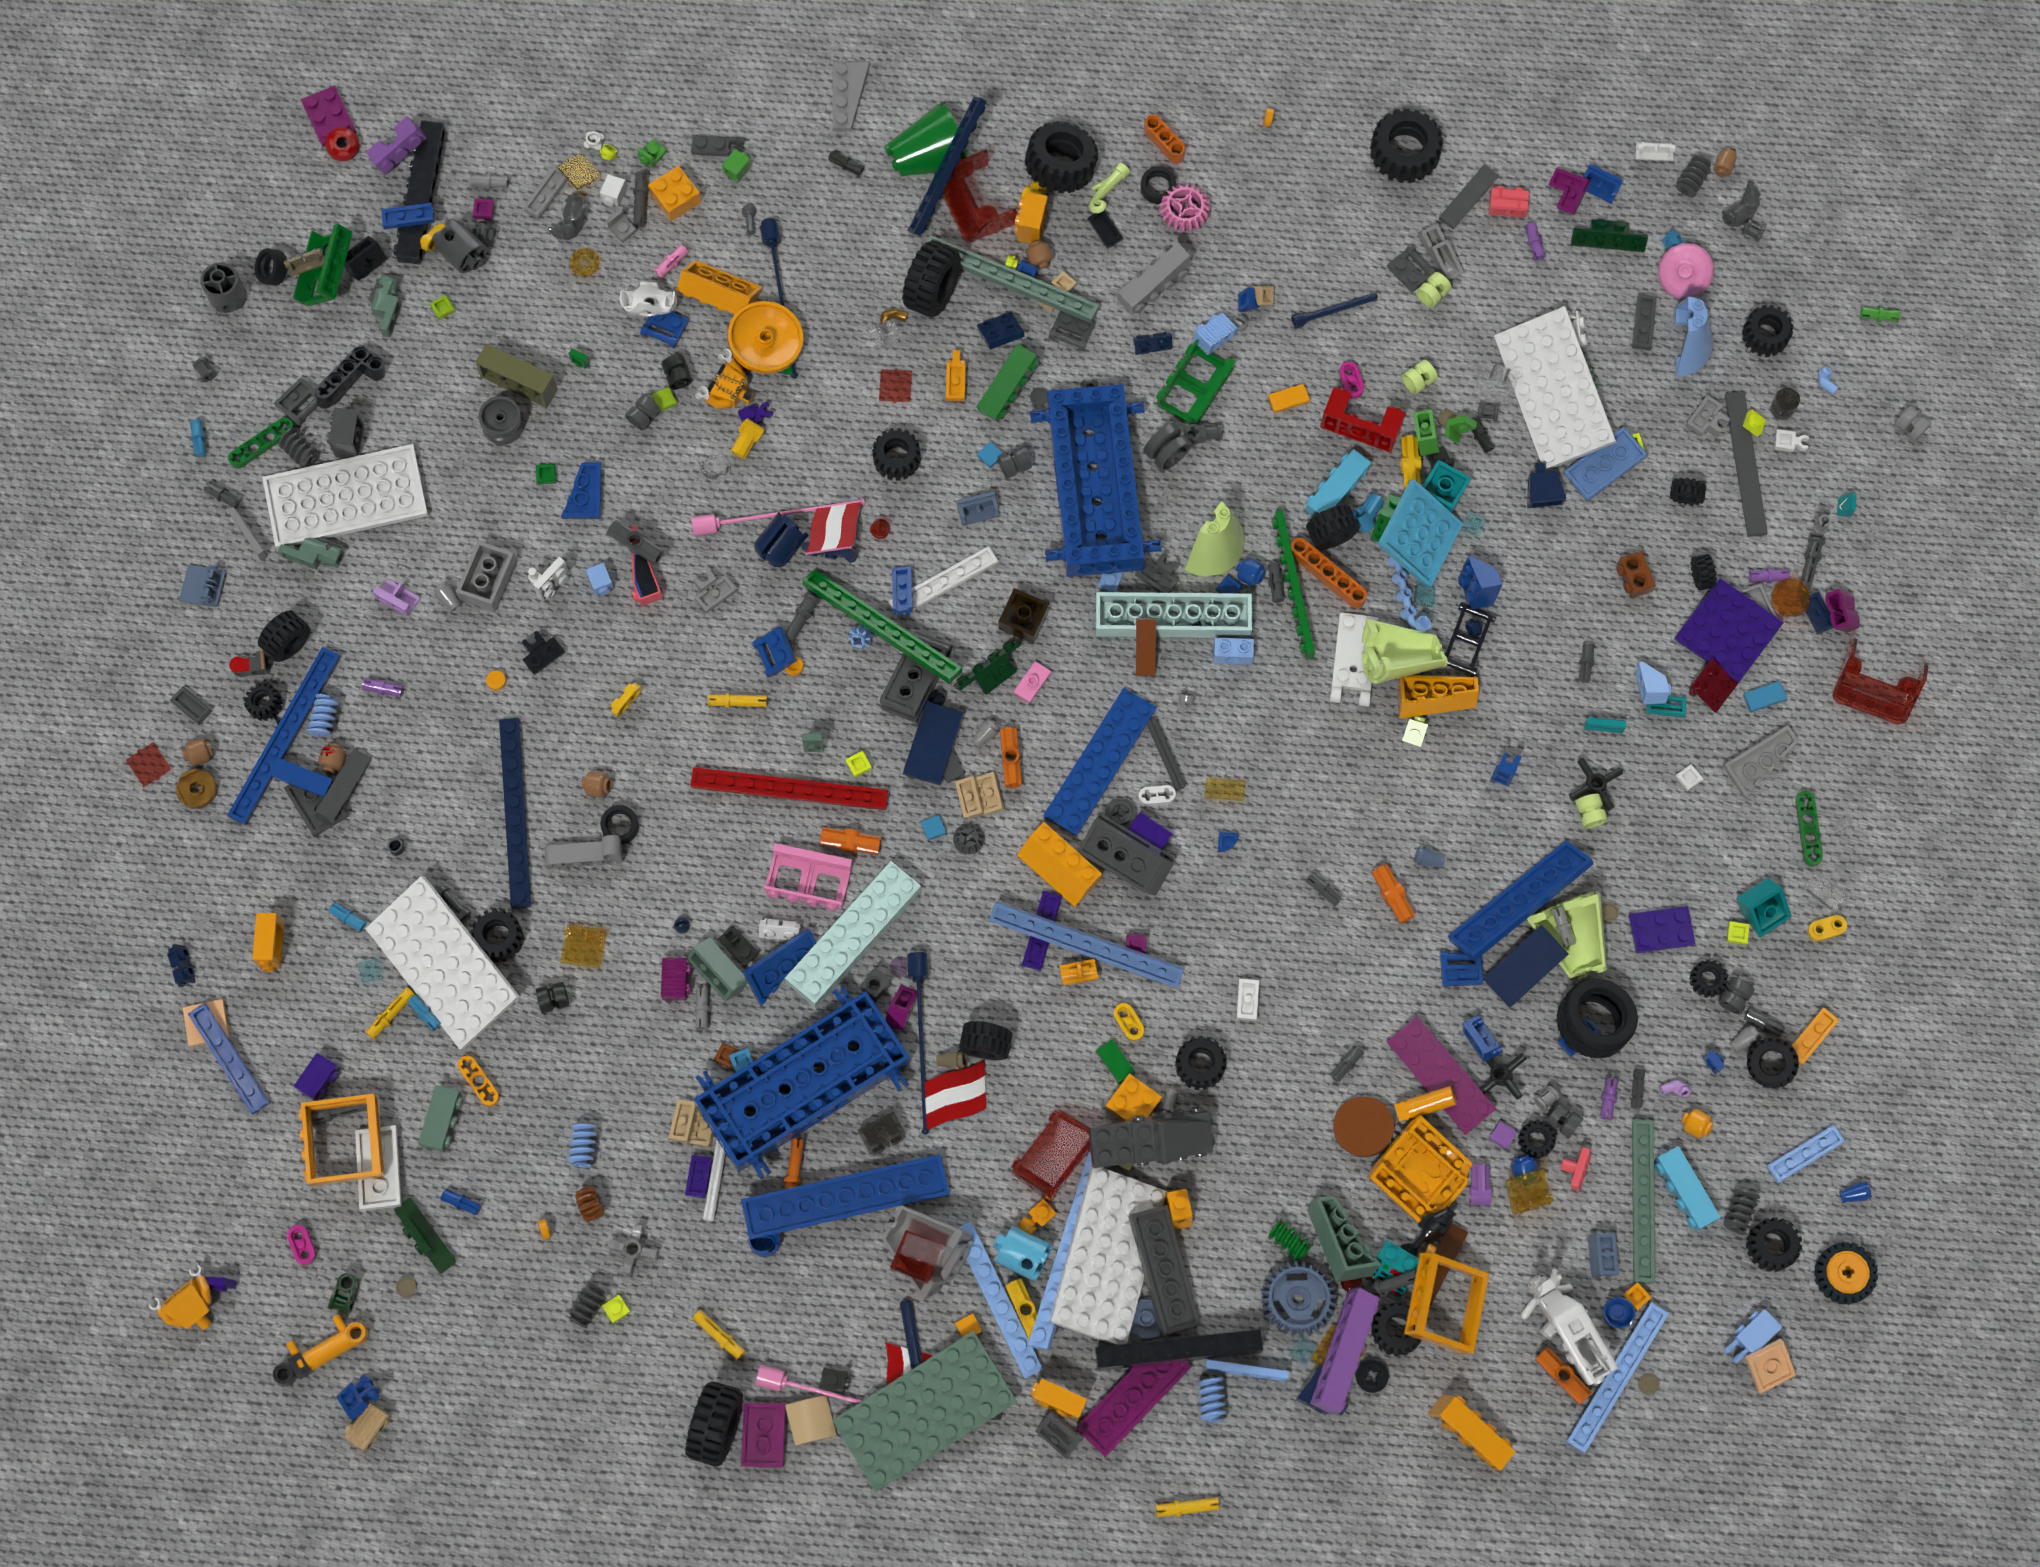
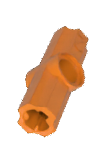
[1000,727,1022,788]
[820,827,881,855]
[1372,864,1415,924]
[1534,1347,1592,1405]

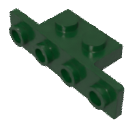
[1571,219,1648,252]
[953,640,1021,695]
[394,1198,457,1274]

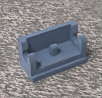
[957,491,999,526]
[1588,1233,1619,1278]

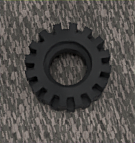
[1670,478,1707,506]
[1690,554,1717,591]
[244,683,283,721]
[1689,959,1728,998]
[1518,1120,1557,1159]

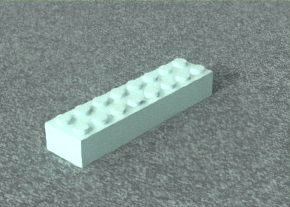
[1095,592,1252,638]
[785,861,921,1008]

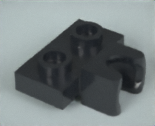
[521,631,565,676]

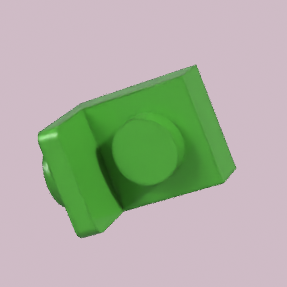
[637,139,667,168]
[1445,415,1477,443]

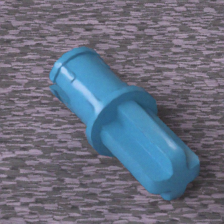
[190,419,206,457]
[329,902,367,932]
[408,995,441,1032]

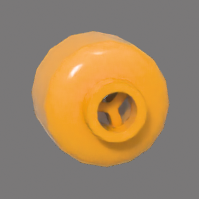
[1682,1109,1714,1139]

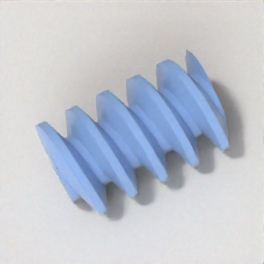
[306,694,339,737]
[567,1124,598,1168]
[1198,1378,1226,1422]

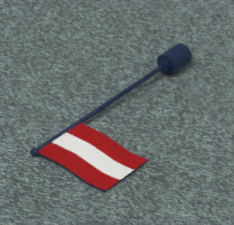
[907,952,986,1135]

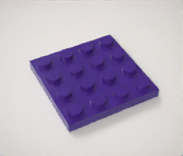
[1674,578,1784,684]

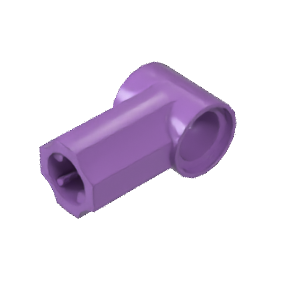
[1469,1164,1492,1206]

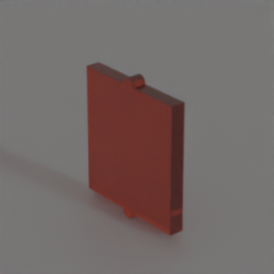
[879,368,912,403]
[126,742,172,787]

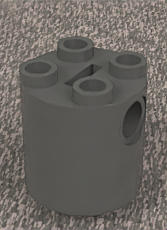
[432,218,487,274]
[200,262,246,313]

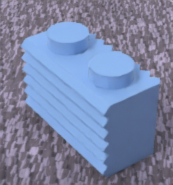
[1193,312,1238,355]

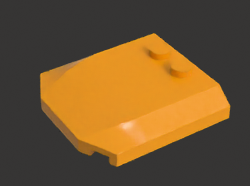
[1367,1116,1472,1223]

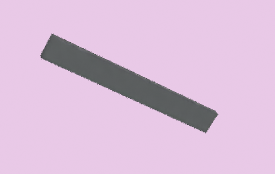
[1724,392,1768,537]

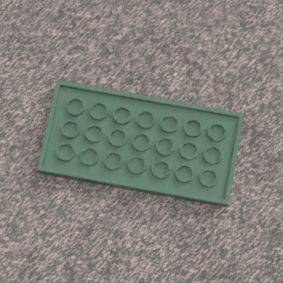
[832,1331,1017,1492]

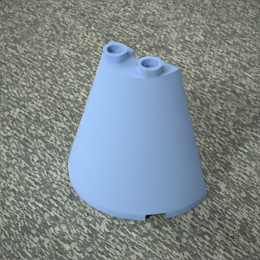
[1675,296,1713,377]

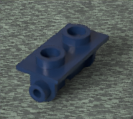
[1133,331,1172,355]
[167,944,196,987]

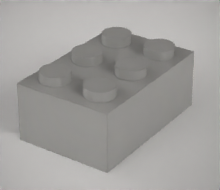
[456,541,517,612]

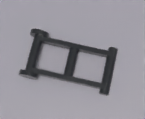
[1444,603,1497,677]

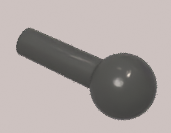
[742,204,756,236]

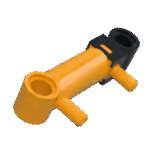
[272,1314,369,1386]

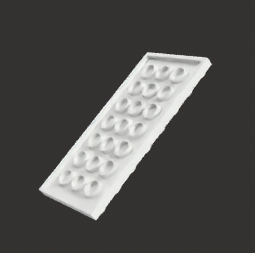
[1494,306,1617,471]
[262,444,428,549]
[365,876,520,1050]
[1049,1166,1167,1345]

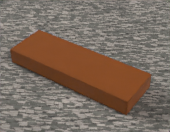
[1136,618,1156,676]

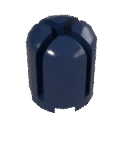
[754,512,809,568]

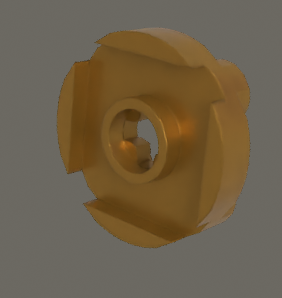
[176,769,217,809]

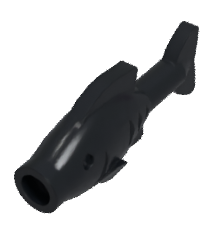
[1401,1206,1456,1257]

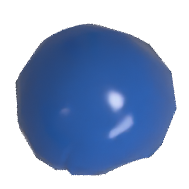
[748,1234,781,1258]
[1603,1297,1636,1328]

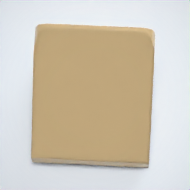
[1251,286,1274,305]

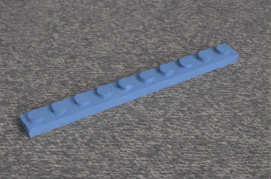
[989,901,1184,988]

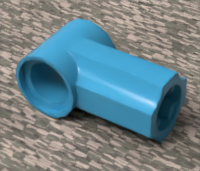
[1353,494,1384,533]

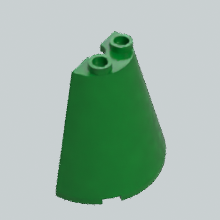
[884,103,969,176]

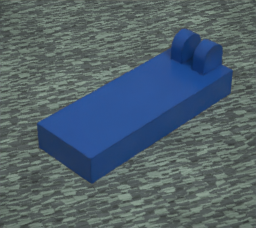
[381,203,435,230]
[892,566,913,617]

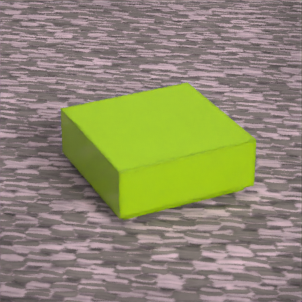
[429,295,455,320]
[652,387,677,412]

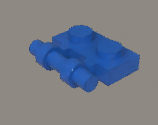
[336,1375,379,1420]

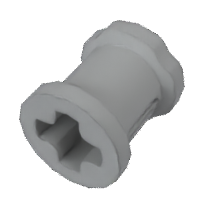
[1533,1086,1561,1112]

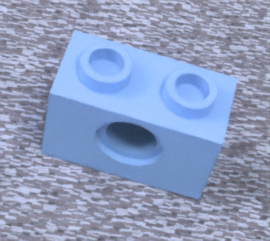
[1213,638,1254,665]

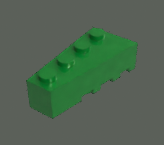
[976,343,1041,422]

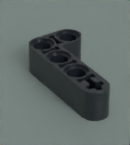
[315,346,385,409]

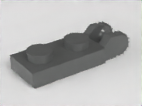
[691,135,744,157]

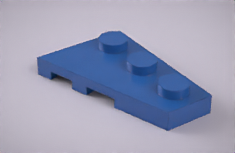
[561,462,602,519]

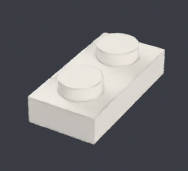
[1236,979,1259,1021]

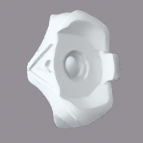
[619,282,677,316]

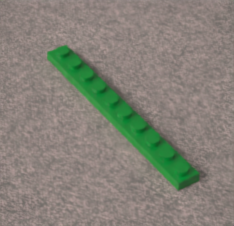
[802,569,962,684]

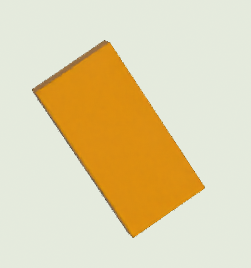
[1268,383,1310,414]

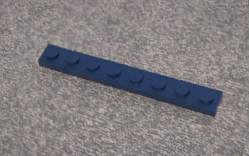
[907,97,987,236]

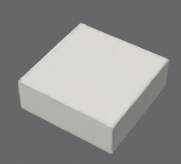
[1675,764,1703,792]

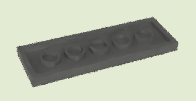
[1128,1205,1201,1336]

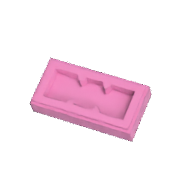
[1013,661,1051,704]

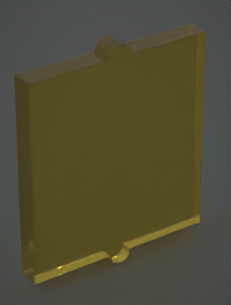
[557,153,601,190]

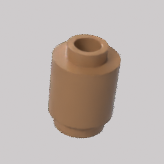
[1713,148,1737,177]

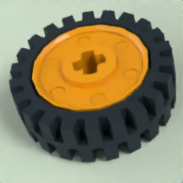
[1814,1242,1878,1305]

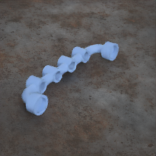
[1387,556,1431,632]

